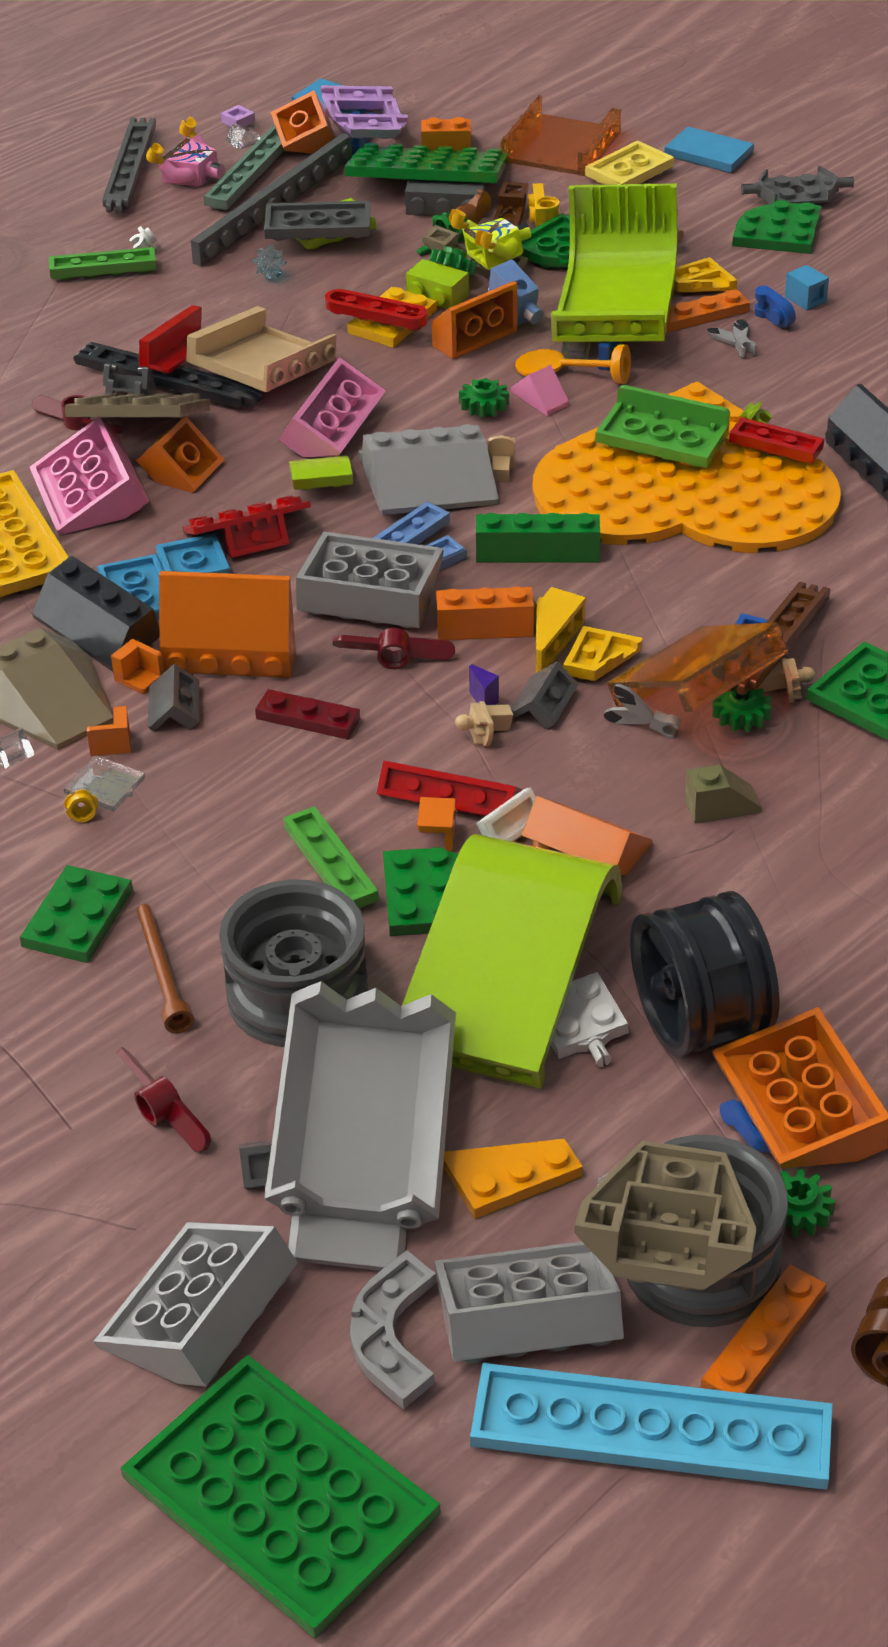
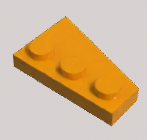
[443,1139,583,1219]

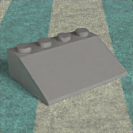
[362,424,499,515]
[296,532,444,628]
[94,1222,298,1387]
[434,1241,624,1363]

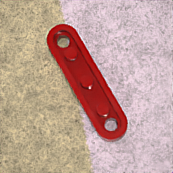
[325,289,428,331]

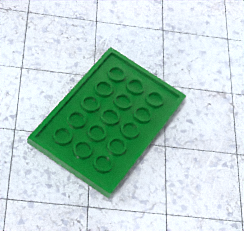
[345,143,508,183]
[120,1354,441,1639]

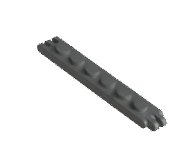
[102,117,156,213]

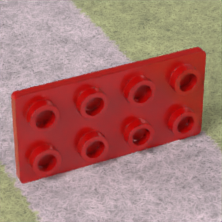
[182,495,311,558]

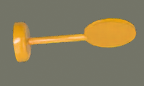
[515,344,631,385]

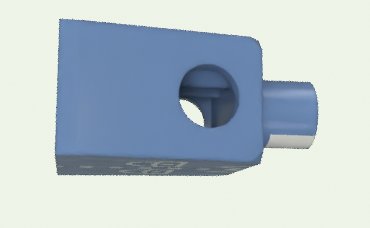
[488,259,543,327]

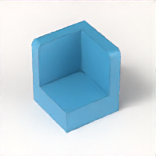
[785,265,829,310]

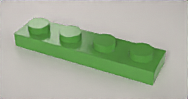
[49,247,157,280]
[283,806,379,908]

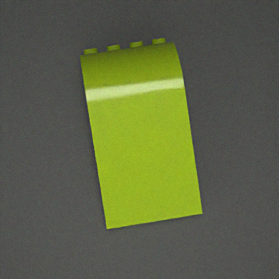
[551,183,678,342]
[402,834,623,1089]

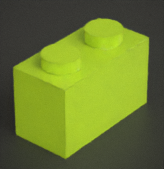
[406,259,469,309]

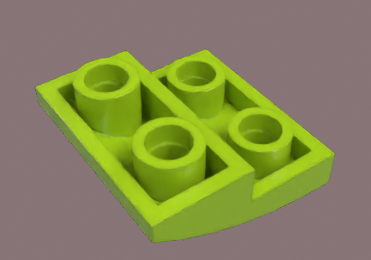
[289,456,353,490]

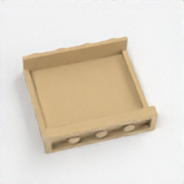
[186,306,337,392]

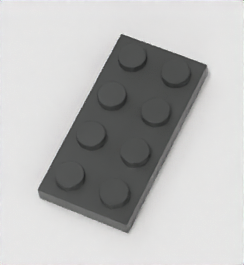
[264,201,371,241]

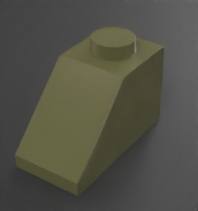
[685,764,762,824]

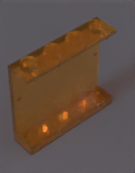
[500,95,621,177]
[607,622,788,712]

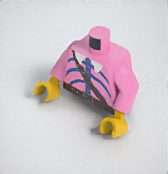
[146,116,225,187]

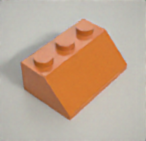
[432,281,517,360]
[436,586,534,640]
[522,796,653,876]

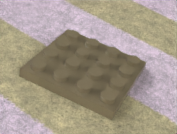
[65,393,210,417]

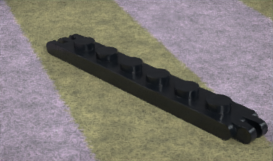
[73,342,263,408]

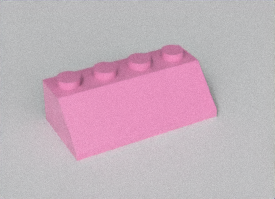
[279,357,386,457]

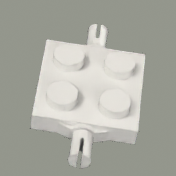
[551,972,629,1067]

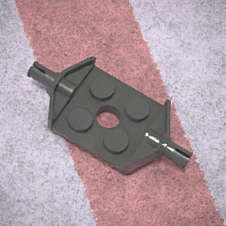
[741,166,854,204]

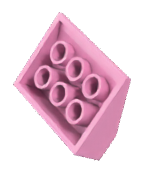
[30,417,149,535]

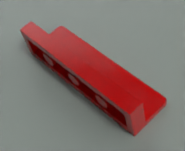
[139,305,202,373]
[376,760,522,816]

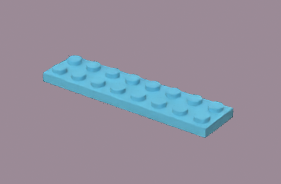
[470,1363,833,1490]

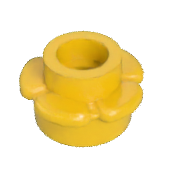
[64,789,98,823]

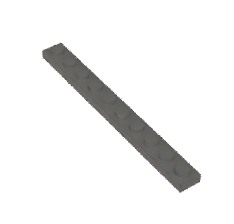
[191,133,353,266]

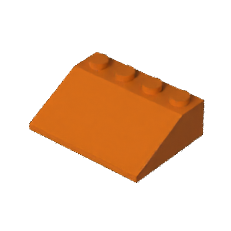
[159,571,296,678]
[712,1007,888,1169]

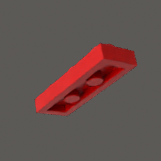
[729,417,824,464]

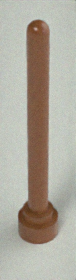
[137,904,194,1034]

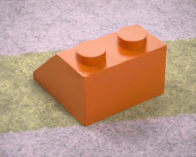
[270,90,336,154]
[421,117,471,151]
[136,416,225,493]

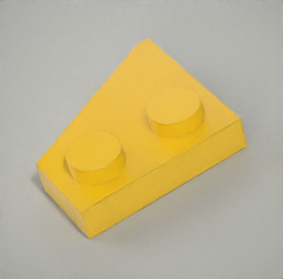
[674,257,738,292]
[563,626,643,681]

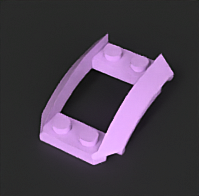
[320,85,408,139]

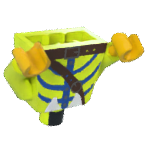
[448,209,531,270]

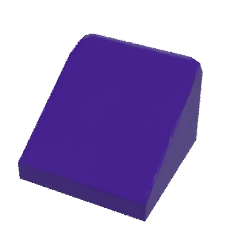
[469,664,499,705]

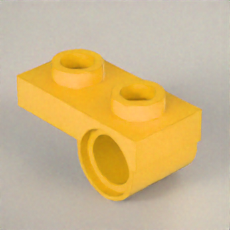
[528,183,560,228]

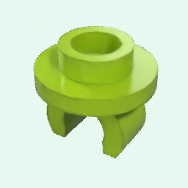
[740,401,772,424]

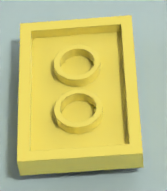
[585,140,674,185]

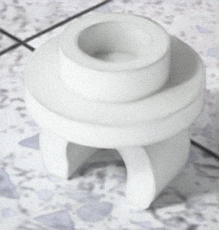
[129,226,158,249]

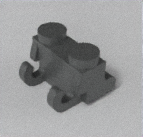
[103,363,155,396]

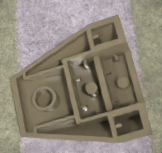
[0,628,114,750]
[574,1140,756,1290]

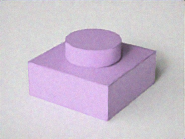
[220,105,255,130]

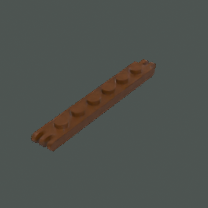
[723,582,830,695]

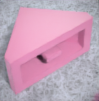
[511,365,569,416]

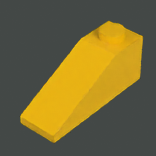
[534,587,586,673]

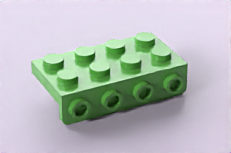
[595,385,730,468]

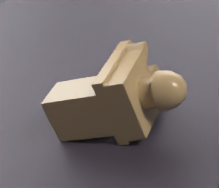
[488,435,515,482]
[759,658,816,703]
[455,701,513,747]

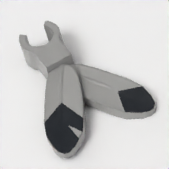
[707,319,756,358]
[603,684,681,738]

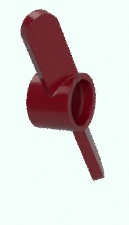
[32,395,123,434]
[332,628,455,669]
[116,1047,211,1152]

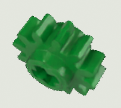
[429,246,477,277]
[459,378,509,418]
[712,686,771,732]
[781,1169,835,1238]

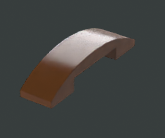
[493,181,529,226]

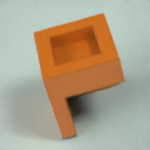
[111,639,164,694]
[87,706,131,756]
[417,797,456,851]

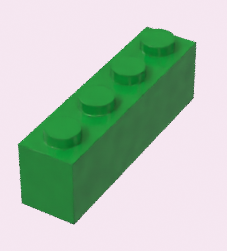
[476,513,600,563]

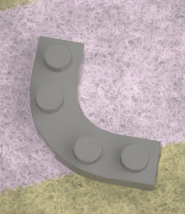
[350,1250,436,1410]

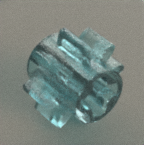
[252,244,287,280]

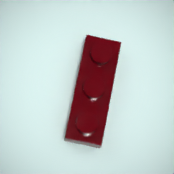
[255,689,360,740]

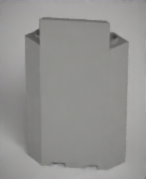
[264,981,456,1271]

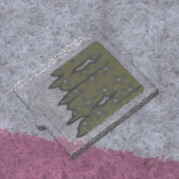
[63,755,145,812]

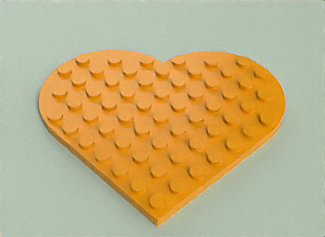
[532,381,841,553]

